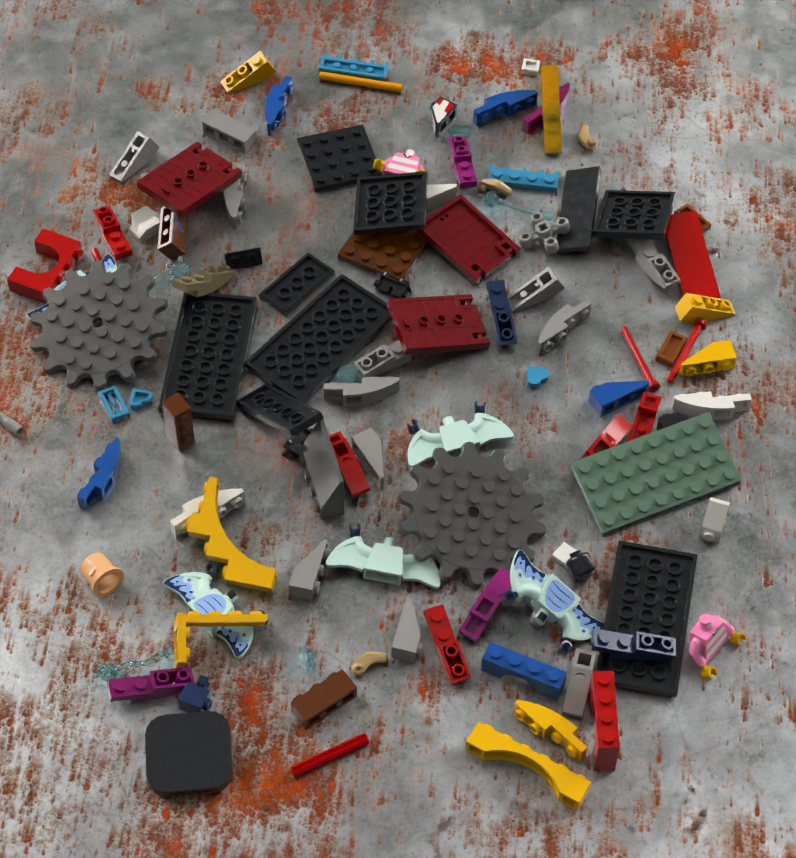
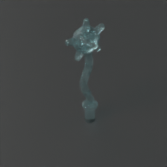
[478,191,554,221]
[154,256,193,284]
[92,646,174,682]

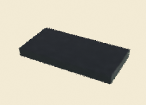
[259,252,335,317]

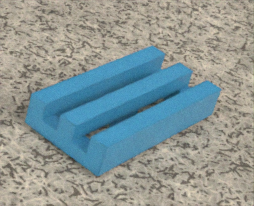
[98,386,130,423]

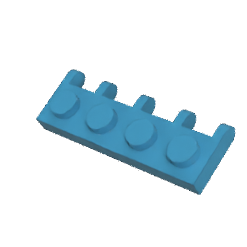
[319,53,389,82]
[488,163,560,193]

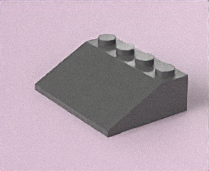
[299,419,344,520]

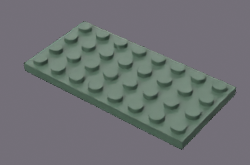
[570,412,742,535]

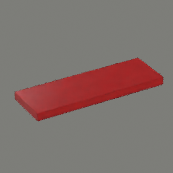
[665,211,721,299]

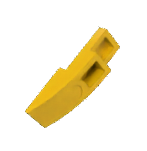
[514,700,588,762]

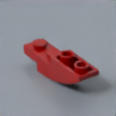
[93,205,133,260]
[580,414,633,459]
[329,431,370,498]
[423,604,471,684]

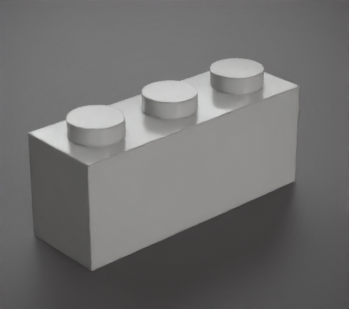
[202,109,257,154]

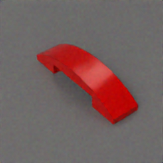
[626,392,662,442]

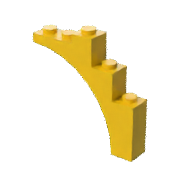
[541,65,562,153]
[185,477,278,593]

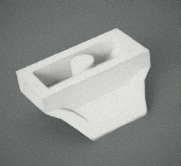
[130,206,160,243]

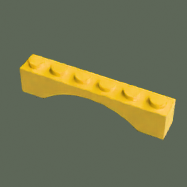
[465,722,591,811]

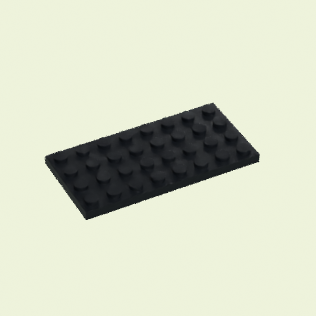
[244,274,392,403]
[158,292,257,420]
[596,540,698,698]

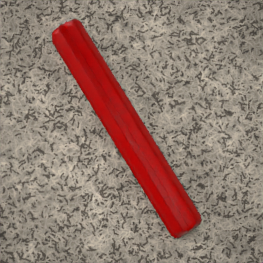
[291,733,369,778]

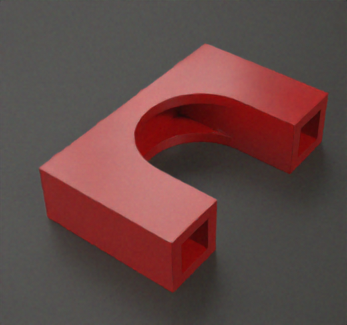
[7,229,83,304]
[588,671,620,771]

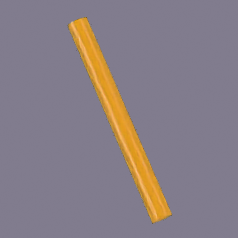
[319,71,403,93]

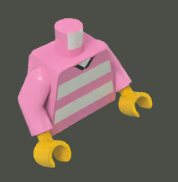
[373,149,425,175]
[689,614,747,679]

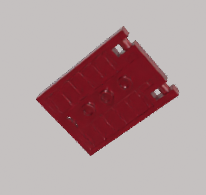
[137,142,242,217]
[416,194,521,285]
[387,294,491,355]

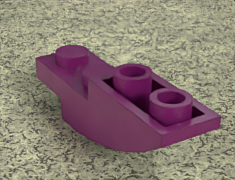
[523,83,570,134]
[449,136,477,189]
[459,568,512,643]
[107,667,195,704]

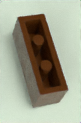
[157,206,188,261]
[162,393,195,450]
[291,669,357,730]

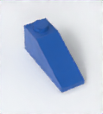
[588,381,650,417]

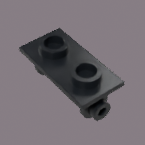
[224,247,263,269]
[374,272,413,298]
[282,428,313,461]

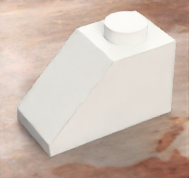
[699,497,730,543]

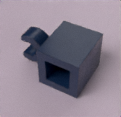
[178,675,213,713]

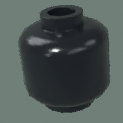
[566,550,596,581]

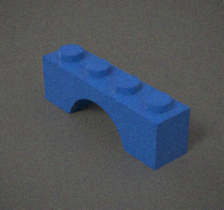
[481,642,567,701]

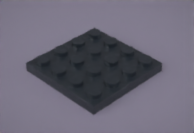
[296,124,382,192]
[353,171,428,235]
[592,190,676,240]

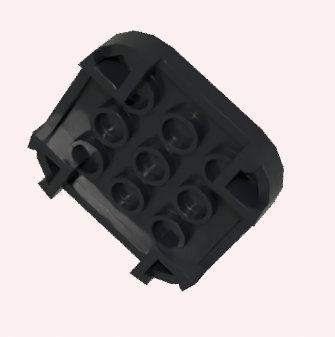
[145,711,233,799]

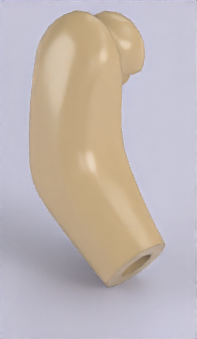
[578,124,597,150]
[478,179,512,196]
[351,651,386,676]

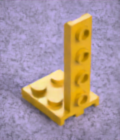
[174,611,268,668]

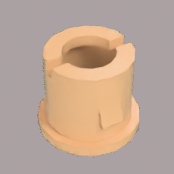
[80,552,124,597]

